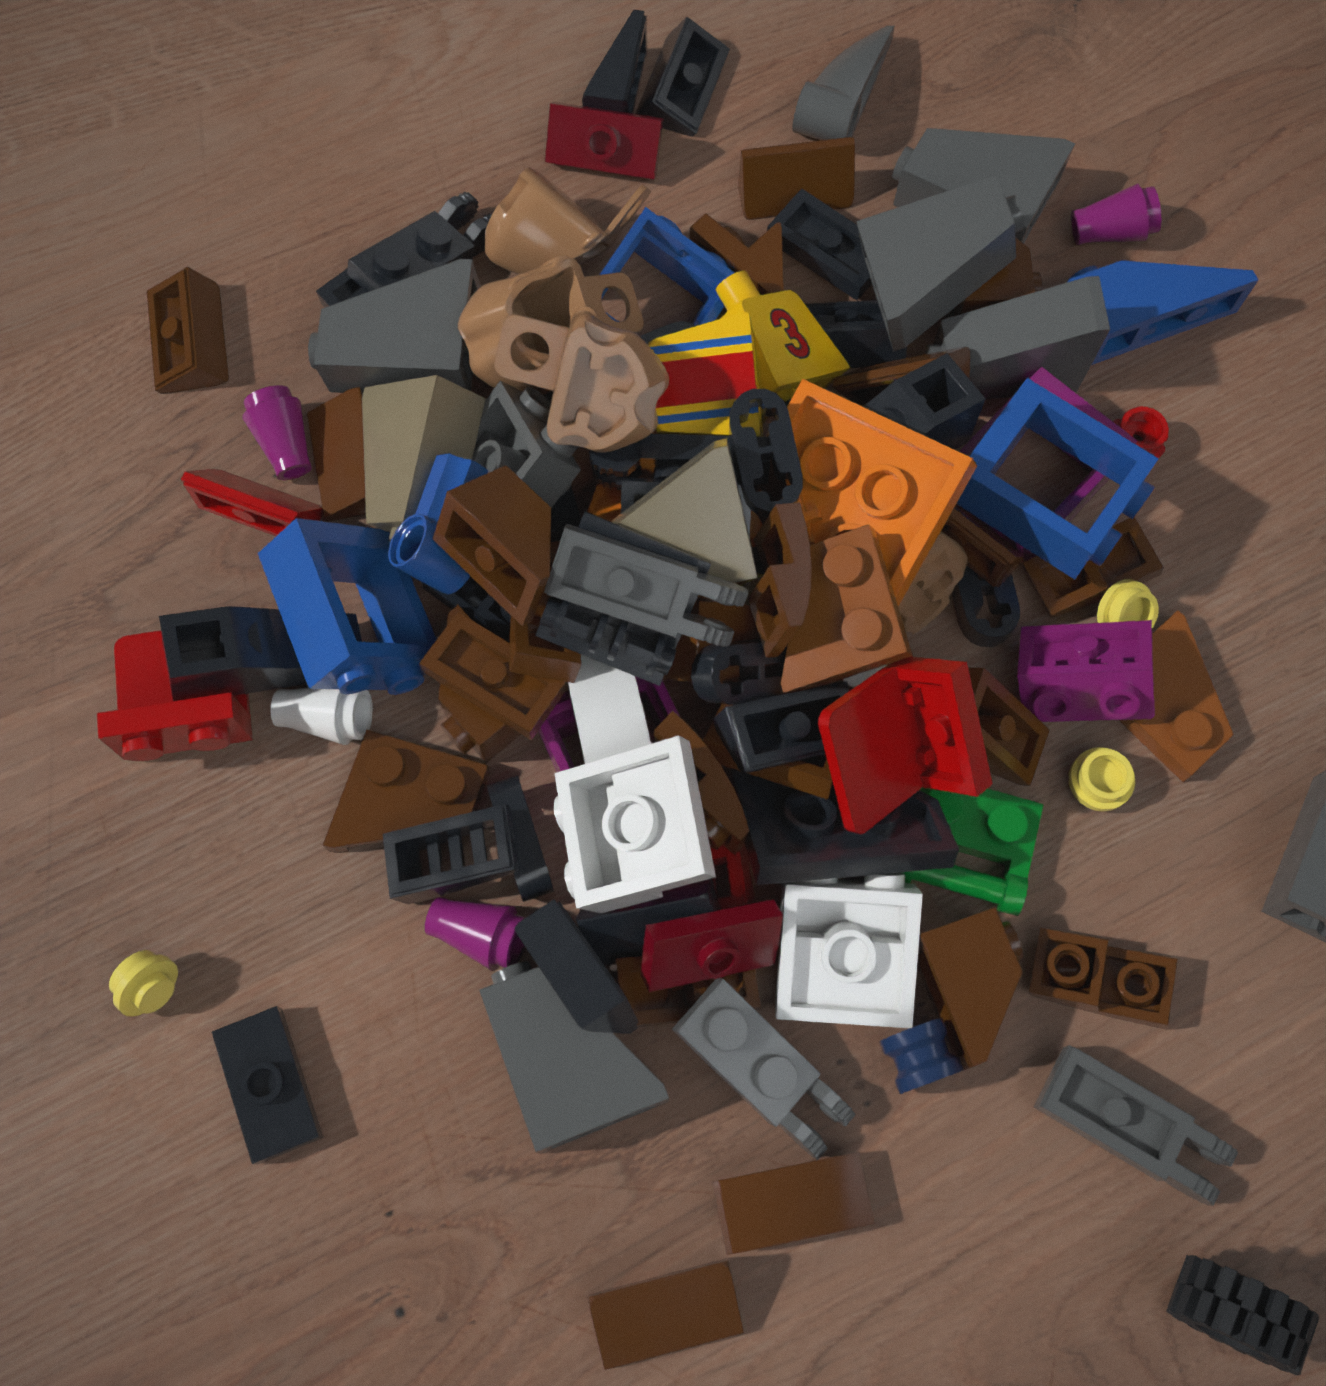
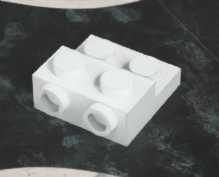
[554,736,716,913]
[775,872,923,1028]

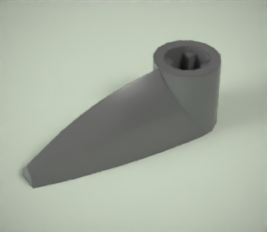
[792,25,895,140]

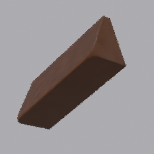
[738,137,855,220]
[147,267,229,394]
[832,346,971,407]
[307,387,366,522]
[941,504,1025,588]
[587,1258,744,1370]

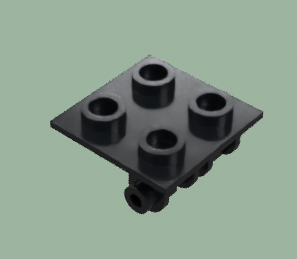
[535,511,711,686]

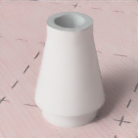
[271,687,373,745]

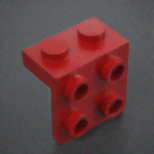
[97,630,253,761]
[818,656,993,834]

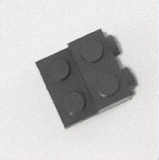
[472,380,581,508]

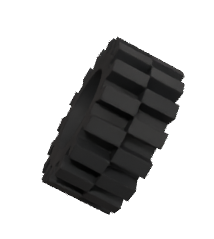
[1166,1255,1320,1376]

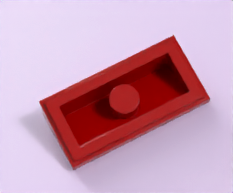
[181,469,323,536]

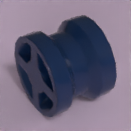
[879,1017,964,1094]

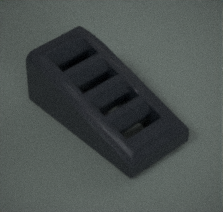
[582,9,647,114]
[383,804,520,905]

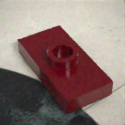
[545,102,664,179]
[640,899,784,992]

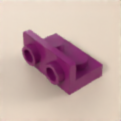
[1017,620,1155,722]

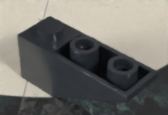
[782,353,986,486]
[159,606,362,701]

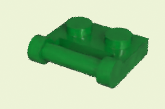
[904,787,1044,916]

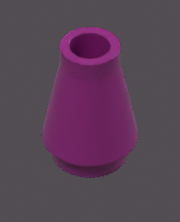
[1071,184,1162,245]
[242,385,312,481]
[425,897,526,971]

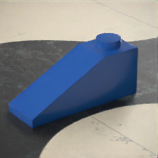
[1067,260,1259,365]

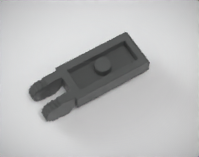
[544,524,749,647]
[672,978,856,1160]
[1033,1045,1238,1206]

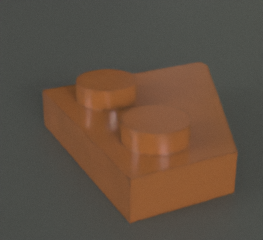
[781,524,913,694]
[1118,610,1234,782]

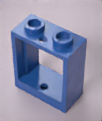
[600,207,734,326]
[956,378,1159,580]
[258,518,437,695]

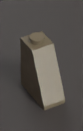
[362,375,486,542]
[611,438,757,583]

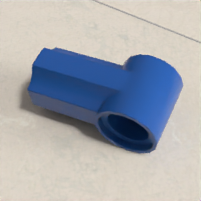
[388,453,489,595]

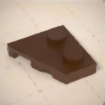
[323,729,490,853]

